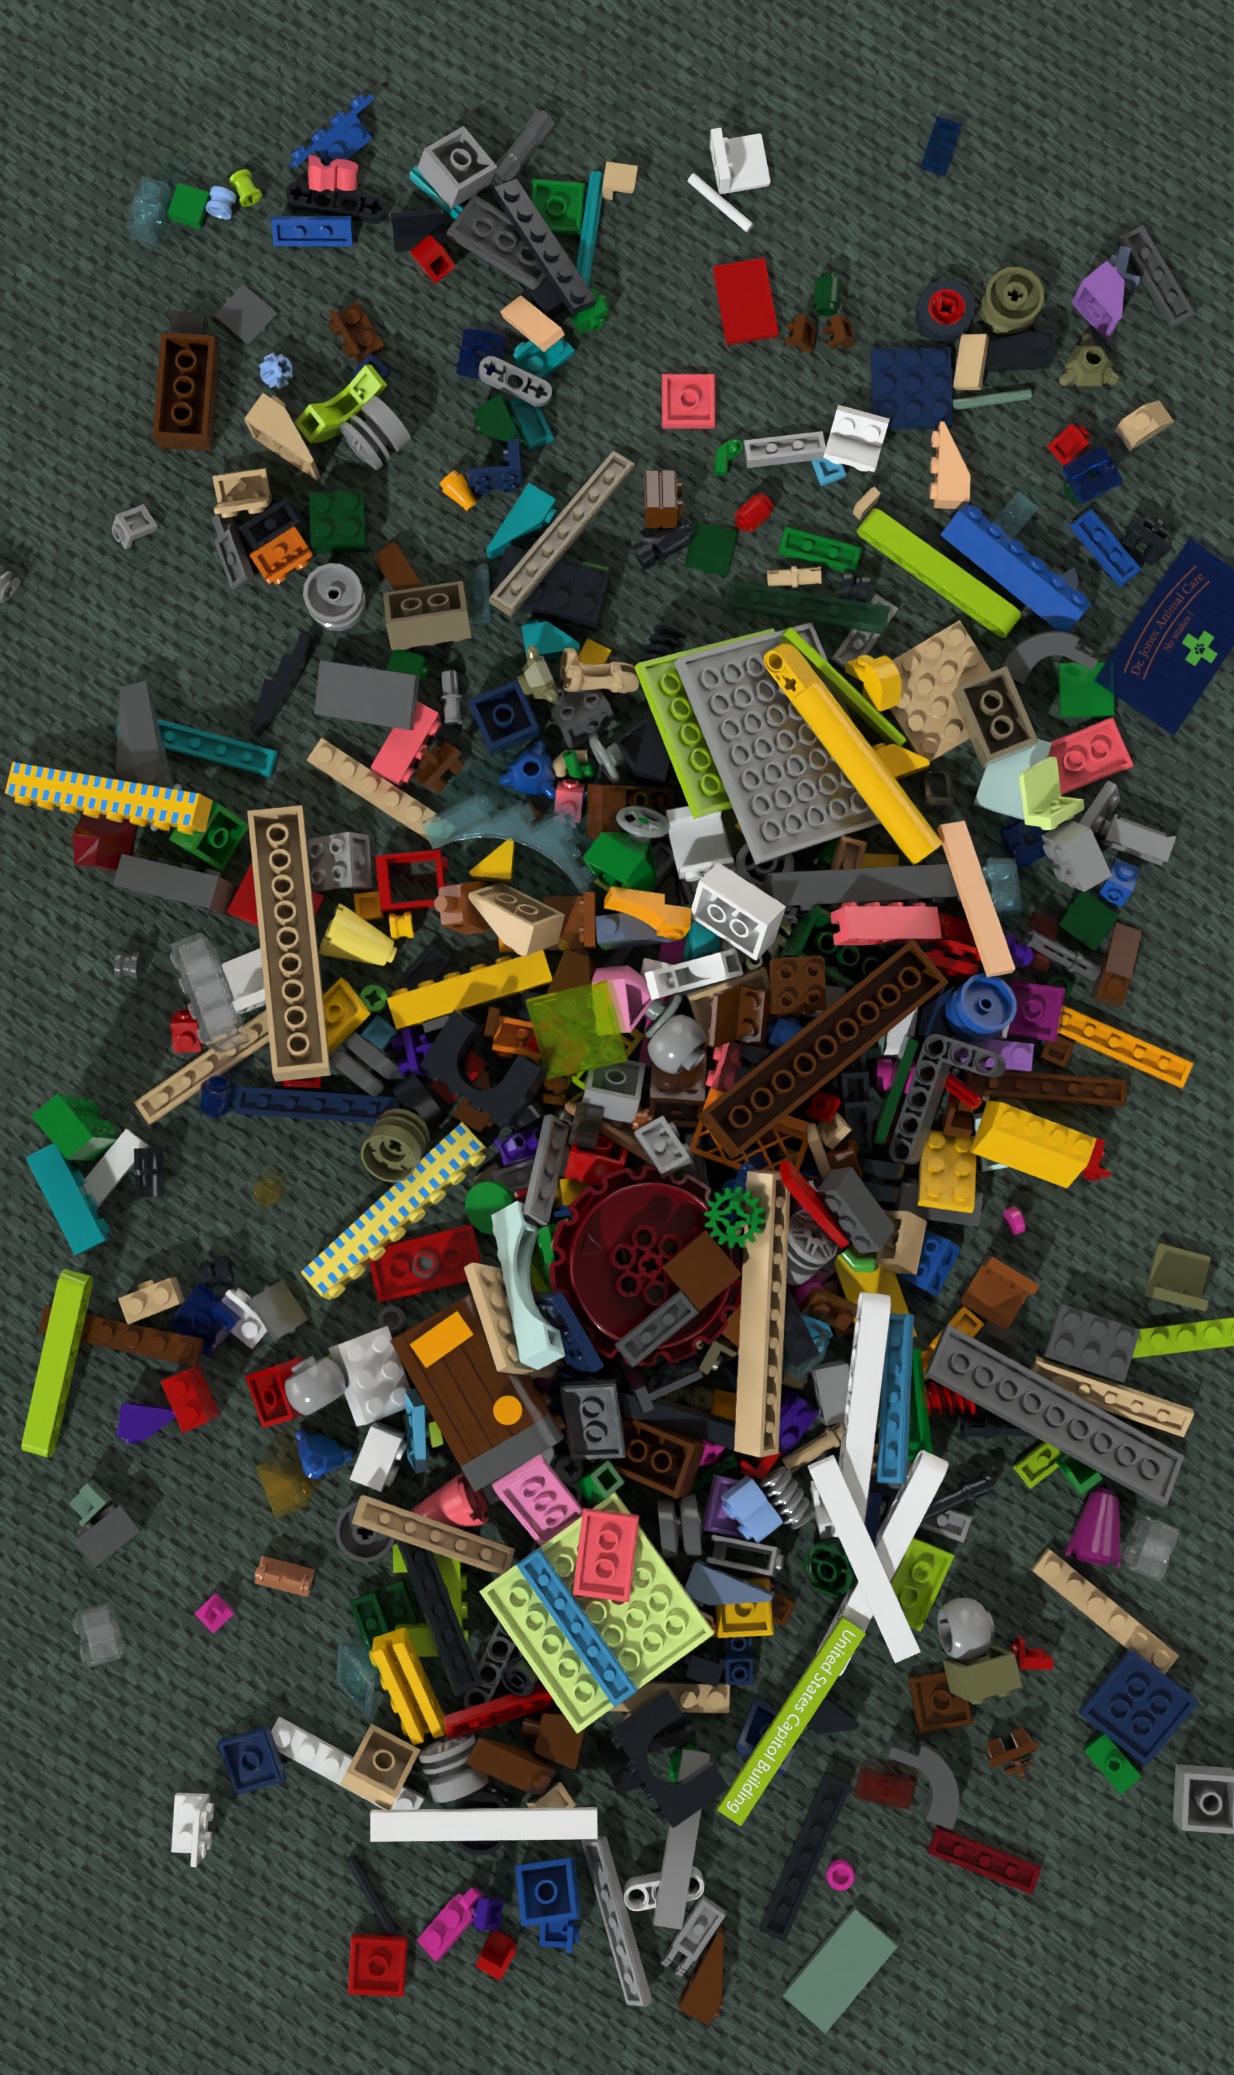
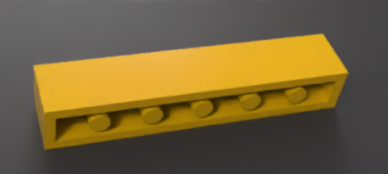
[387,950,553,1032]

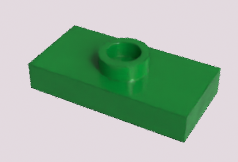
[1083,1732,1141,1795]

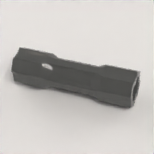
[493,110,556,184]

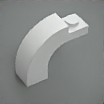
[645,948,744,1000]

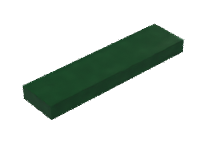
[873,1034,918,1145]

